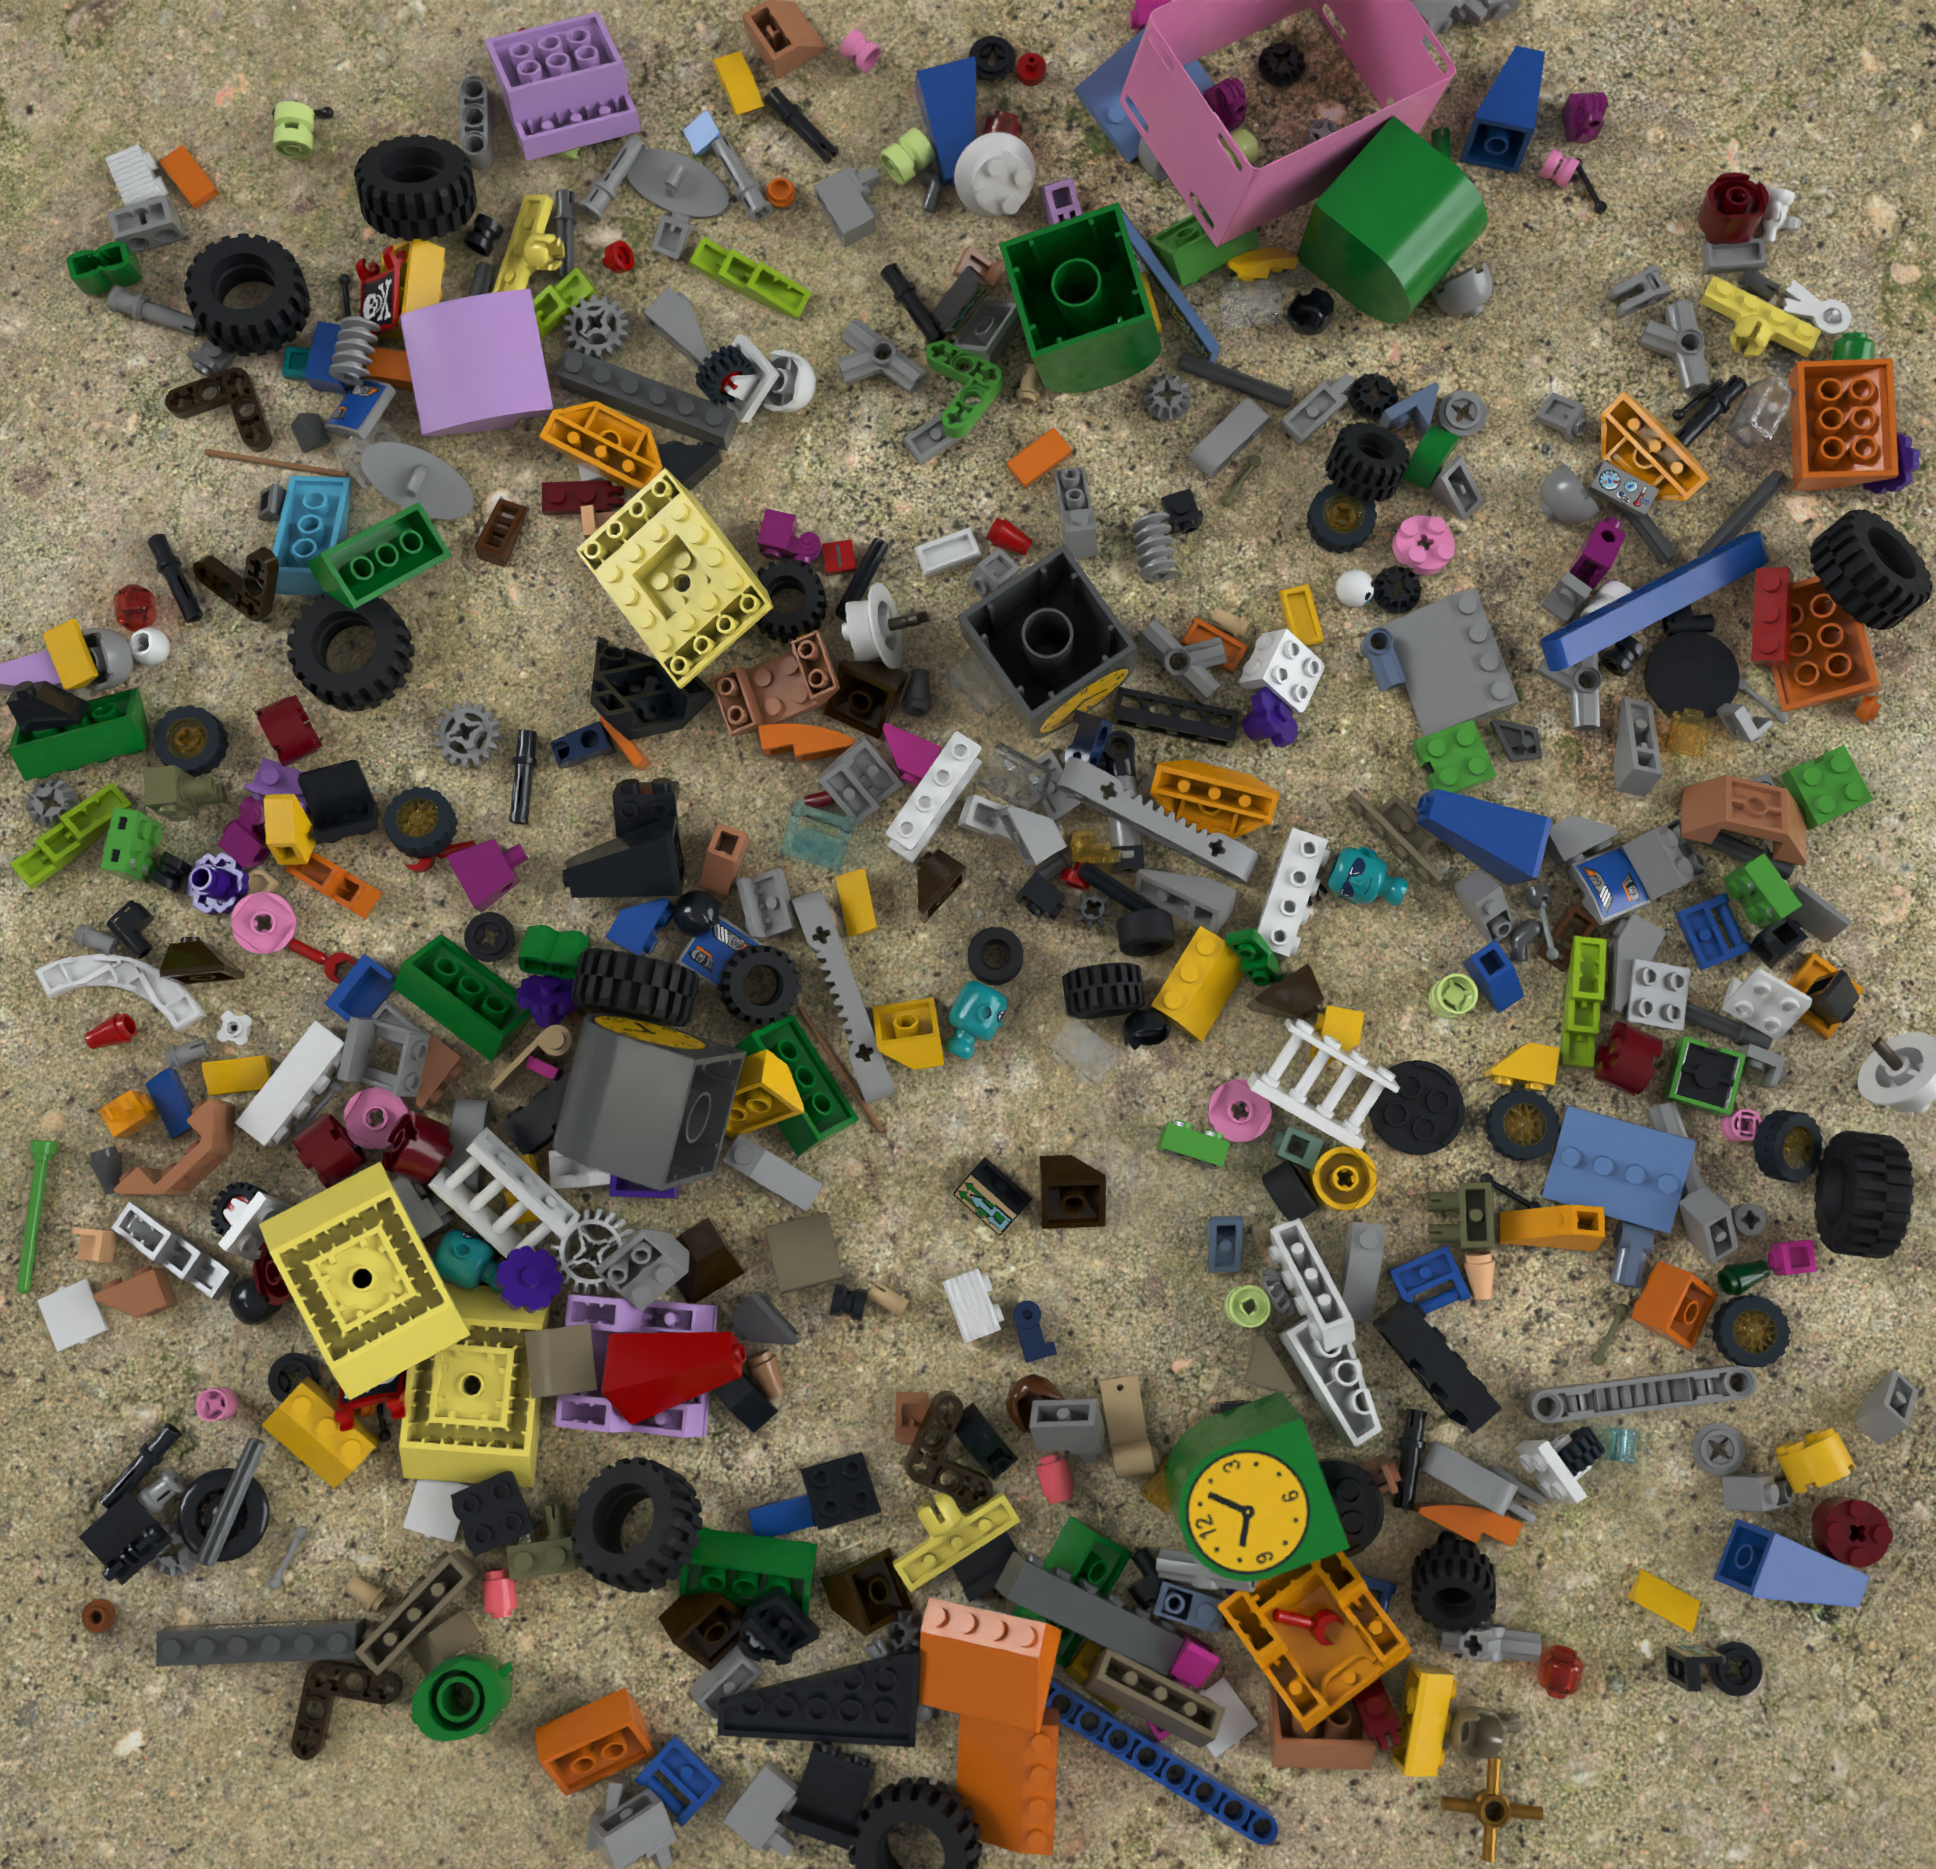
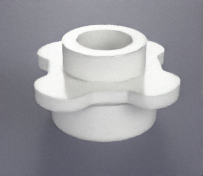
[217,1011,252,1045]

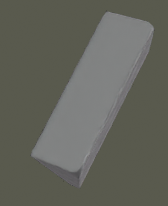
[1788,883,1851,943]
[689,1644,763,1719]

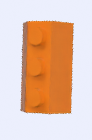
[534,1687,657,1796]

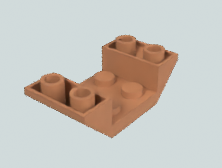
[710,630,840,736]
[1681,775,1807,866]
[113,1098,235,1196]

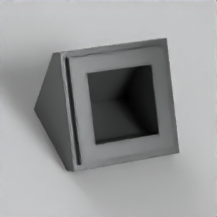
[291,413,331,454]
[258,483,286,521]

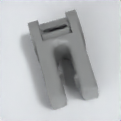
[1606,265,1672,319]
[1489,1464,1546,1524]

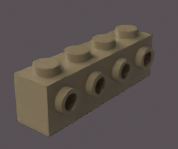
[354,1549,481,1676]
[1083,1647,1225,1748]

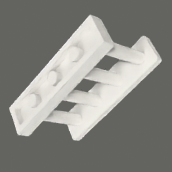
[886,731,982,864]
[1247,1018,1400,1150]
[428,1127,581,1258]

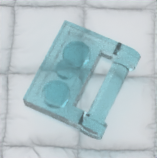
[779,799,856,871]

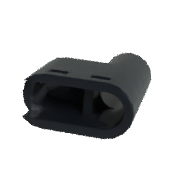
[1662,604,1715,636]
[106,900,154,959]
[1127,1546,1171,1610]

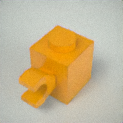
[98,1089,158,1139]

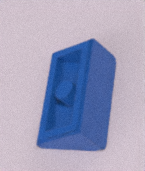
[146,1068,193,1140]
[748,1493,814,1537]

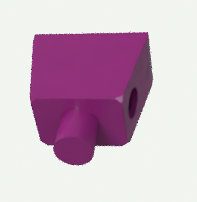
[1568,517,1626,595]
[446,839,529,912]

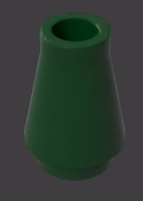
[1717,1260,1770,1296]

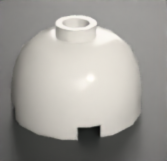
[762,350,816,413]

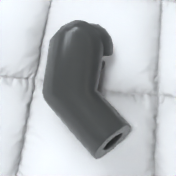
[920,170,942,213]
[1511,919,1544,962]

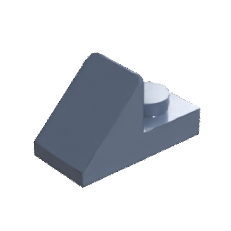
[1379,382,1439,436]
[1206,1216,1243,1273]

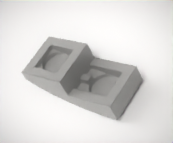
[586,1775,627,1851]

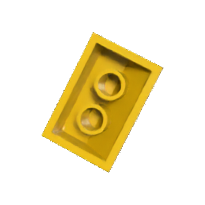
[377,239,446,339]
[1149,926,1243,1043]
[725,1049,804,1138]
[261,1375,379,1489]
[1391,1661,1457,1777]

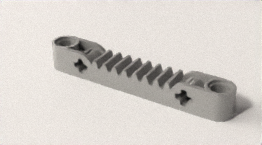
[1056,757,1259,884]
[792,889,896,1104]
[1524,1365,1756,1423]

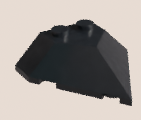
[590,636,714,740]

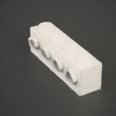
[1256,828,1330,961]
[235,1021,345,1148]
[1268,1218,1356,1352]

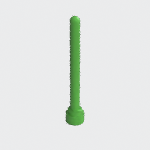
[17,1139,58,1294]

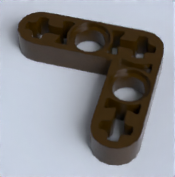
[165,367,273,452]
[193,547,279,622]
[904,1390,993,1505]
[291,1660,403,1760]

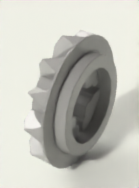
[1143,372,1192,420]
[1437,390,1487,439]
[25,778,78,828]
[1262,1268,1297,1317]
[1691,1423,1745,1476]
[150,1522,198,1577]

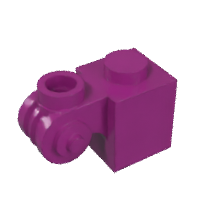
[1203,78,1248,135]
[1562,92,1608,144]
[757,509,822,567]
[217,796,271,869]

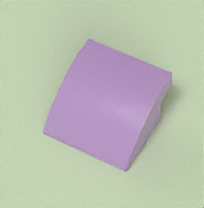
[484,12,641,161]
[400,289,553,437]

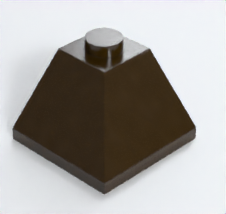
[824,661,908,739]
[917,848,966,924]
[160,937,245,985]
[1247,964,1324,1020]
[1039,1155,1106,1229]
[675,1217,745,1303]
[820,1548,913,1636]
[658,1592,744,1670]

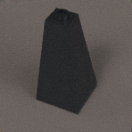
[562,815,686,898]

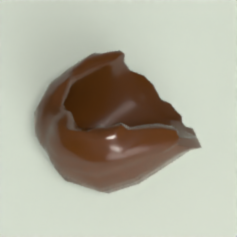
[1006,1374,1067,1433]

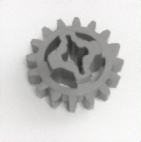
[563,295,631,361]
[433,701,503,769]

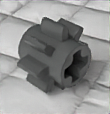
[1072,890,1112,931]
[888,1610,923,1651]

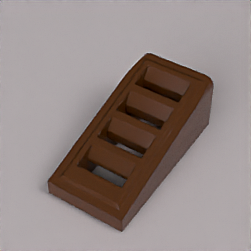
[474,498,528,567]
[1536,902,1598,972]

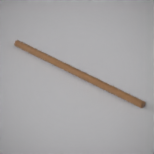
[205,449,348,477]
[797,1005,884,1134]

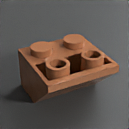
[742,0,826,80]

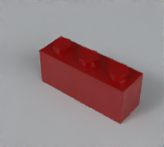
[1751,567,1794,666]

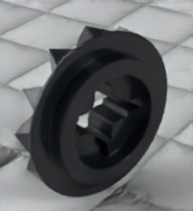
[969,36,1016,83]
[1258,39,1306,87]
[1350,372,1399,420]
[1373,564,1422,614]
[464,912,516,963]
[268,1353,322,1403]
[1708,1641,1762,1696]

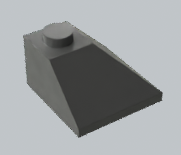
[730,1291,804,1345]

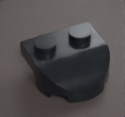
[739,1587,821,1666]

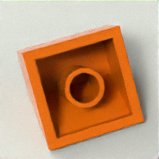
[1631,1260,1718,1352]

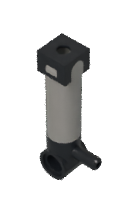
[1097,730,1145,874]

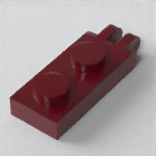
[542,480,625,515]
[1351,1677,1402,1752]

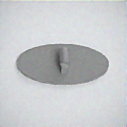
[626,149,729,219]
[361,442,474,520]

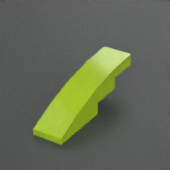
[688,236,812,319]
[533,267,598,339]
[9,782,133,890]
[1559,936,1607,1069]

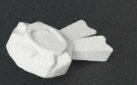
[1782,280,1852,337]

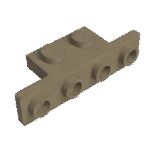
[1346,789,1443,887]

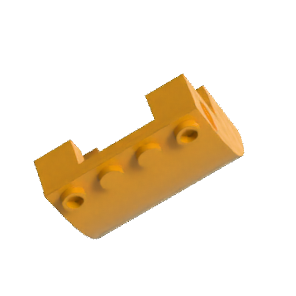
[1217,1551,1412,1733]

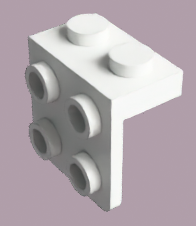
[1238,628,1325,713]
[1722,969,1812,1041]

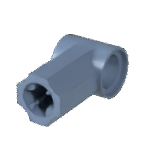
[1360,627,1406,692]
[1610,1220,1654,1288]

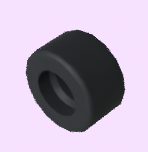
[1116,909,1175,957]
[968,927,1024,985]
[1262,1161,1319,1221]

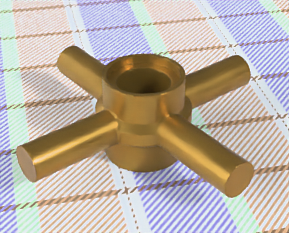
[1440,1756,1543,1862]

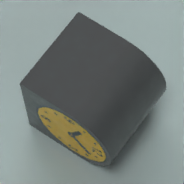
[958,544,1138,738]
[552,1013,747,1191]

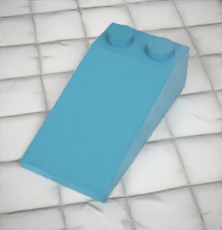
[272,476,352,596]

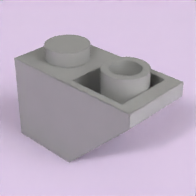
[1546,815,1619,867]
[1454,869,1516,944]
[1722,1472,1794,1512]

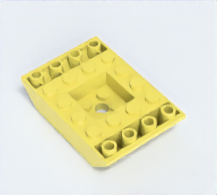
[576,468,773,689]
[259,1162,471,1400]
[399,1283,552,1488]

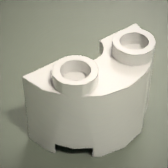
[549,1150,610,1189]

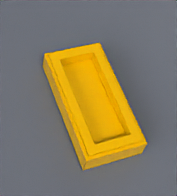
[1278,584,1324,648]

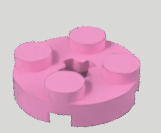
[1392,515,1455,575]
[231,891,298,954]
[1207,1079,1272,1143]
[344,1087,411,1150]

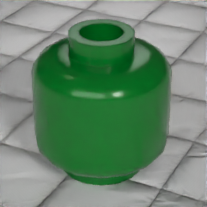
[1831,332,1875,360]

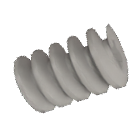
[329,316,381,386]
[1132,513,1178,582]

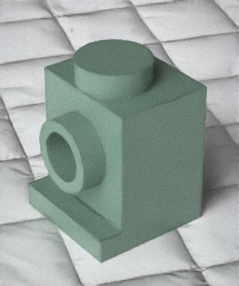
[1271,1126,1324,1171]

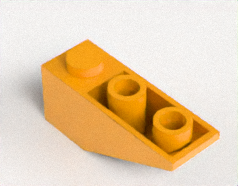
[1499,1204,1605,1252]

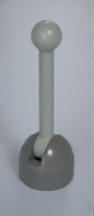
[1524,885,1559,960]

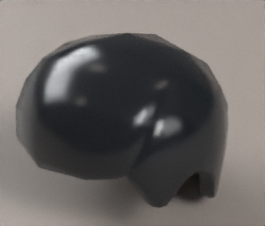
[1287,288,1334,336]
[673,890,722,938]
[1123,1009,1171,1050]
[229,1275,283,1325]

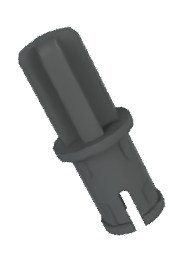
[1034,835,1094,881]

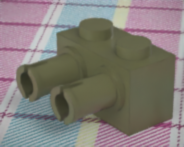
[143,765,227,822]
[1427,1182,1496,1251]
[506,1502,581,1580]

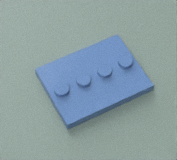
[1073,27,1215,163]
[1541,1105,1697,1234]

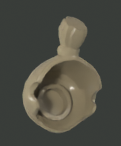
[1449,1706,1521,1761]

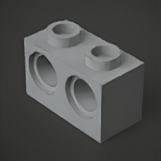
[107,195,186,254]

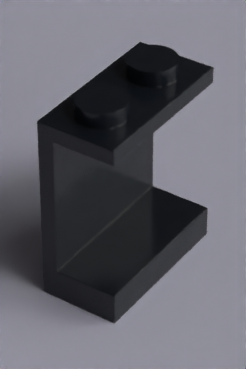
[786,1742,876,1850]

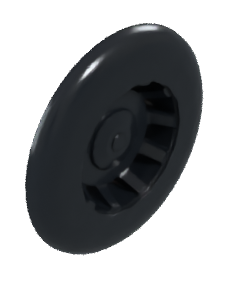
[177,1468,270,1562]

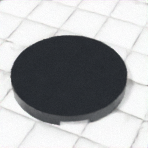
[1644,632,1740,723]
[1369,1060,1465,1156]
[1318,1458,1384,1558]

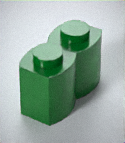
[66,242,143,295]
[518,925,590,981]

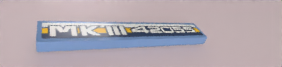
[1120,207,1220,362]

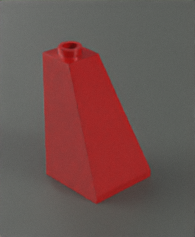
[602,1332,746,1424]

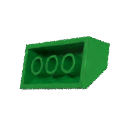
[306,502,452,610]
[8,687,150,781]
[393,934,533,1062]
[734,1014,859,1157]
[1012,1516,1133,1668]
[679,1527,817,1616]

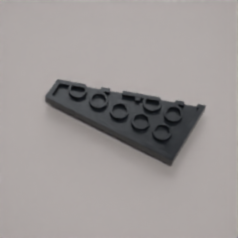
[717,1647,920,1747]

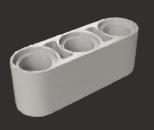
[460,75,494,170]
[1188,397,1271,479]
[447,1098,492,1192]
[1419,1440,1518,1517]

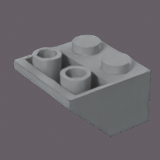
[1622,819,1708,901]
[595,1229,690,1311]

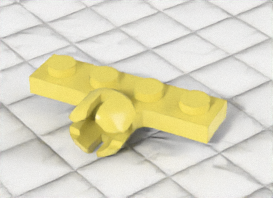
[492,195,565,293]
[1699,276,1821,358]
[893,1491,1021,1593]

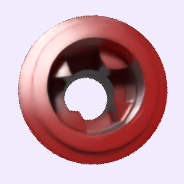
[985,517,1033,556]
[85,1013,137,1050]

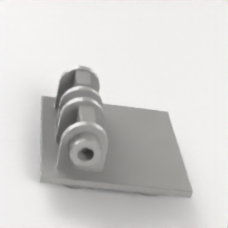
[1626,958,1690,1031]

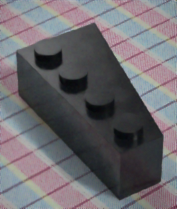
[502,1070,571,1155]
[1372,1299,1502,1434]

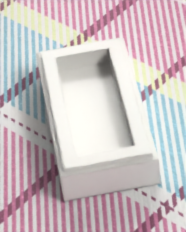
[914,527,982,578]

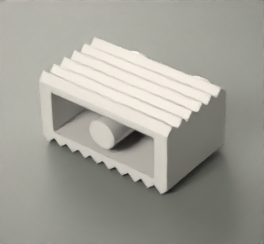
[105,144,169,206]
[942,1269,1005,1343]

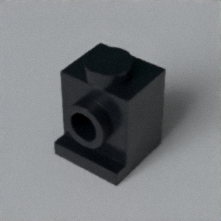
[1015,872,1065,921]
[1750,916,1808,970]

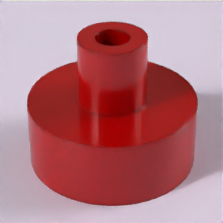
[1016,53,1046,86]
[602,241,634,274]
[1059,860,1091,891]

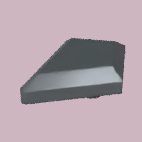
[1490,719,1542,763]

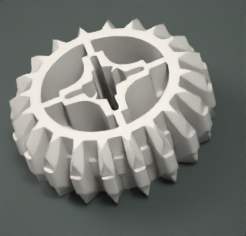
[550,1208,634,1295]

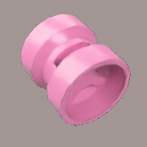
[840,29,881,73]
[1538,148,1580,189]
[1720,1109,1762,1142]
[196,1387,238,1421]

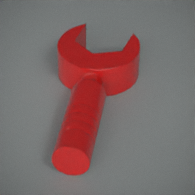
[405,840,476,873]
[288,938,357,984]
[1272,1608,1345,1646]

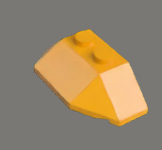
[1601,391,1711,501]
[539,401,663,492]
[1150,759,1280,839]

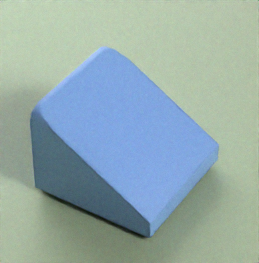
[683,110,721,157]

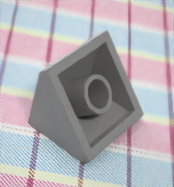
[953,300,1021,364]

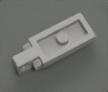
[1279,372,1355,446]
[903,400,983,466]

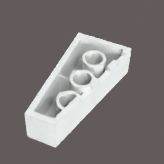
[1277,1316,1382,1448]

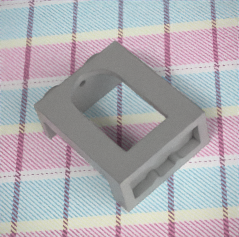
[337,1017,430,1097]

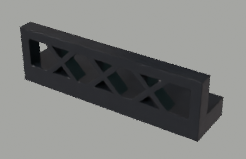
[1111,687,1239,749]

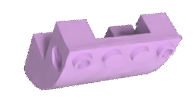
[555,1294,718,1438]

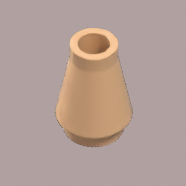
[1463,1251,1495,1300]

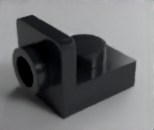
[1160,488,1204,534]

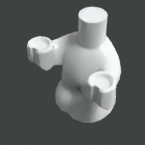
[1761,189,1801,244]

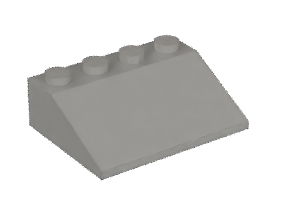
[1382,588,1519,737]

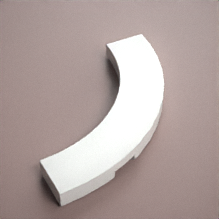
[34,954,206,1032]

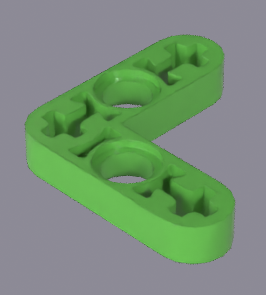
[926,340,1004,438]

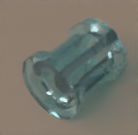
[1607,1426,1640,1464]

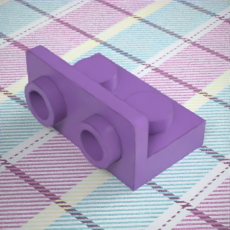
[244,758,311,815]

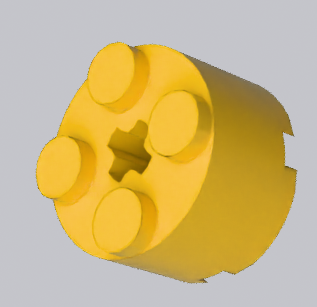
[1307,1146,1377,1212]
[1775,1427,1857,1494]

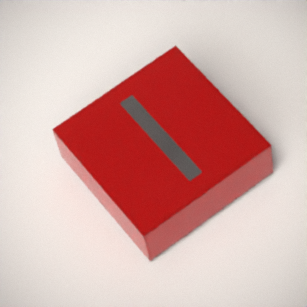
[822,539,856,576]

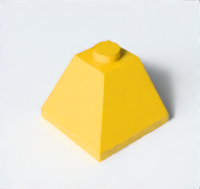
[872,997,945,1070]

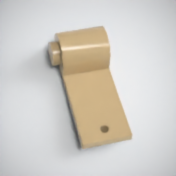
[488,1024,578,1094]
[1099,1374,1160,1479]

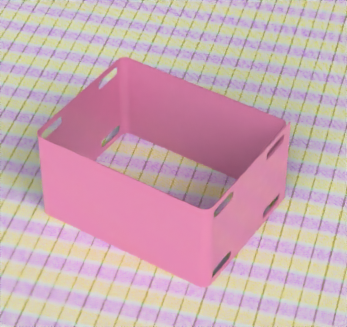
[1119,0,1456,248]

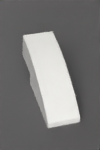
[957,794,1062,846]

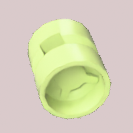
[273,101,315,159]
[879,127,936,186]
[1428,973,1478,1019]
[1224,1285,1271,1328]

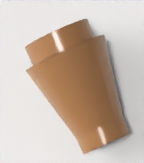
[746,1349,785,1400]

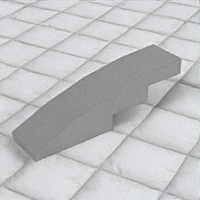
[111,1201,237,1301]

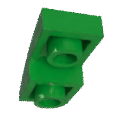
[1402,425,1459,490]
[1225,928,1284,986]

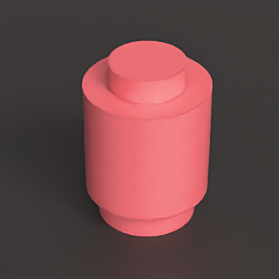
[1035,1452,1075,1504]
[481,1567,518,1618]

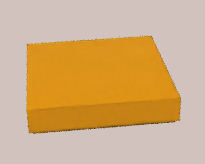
[1787,951,1865,1040]

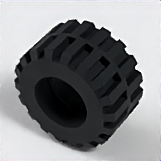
[1325,422,1411,502]
[755,558,827,643]
[718,945,802,1025]
[1062,962,1146,1019]
[1411,1541,1496,1632]

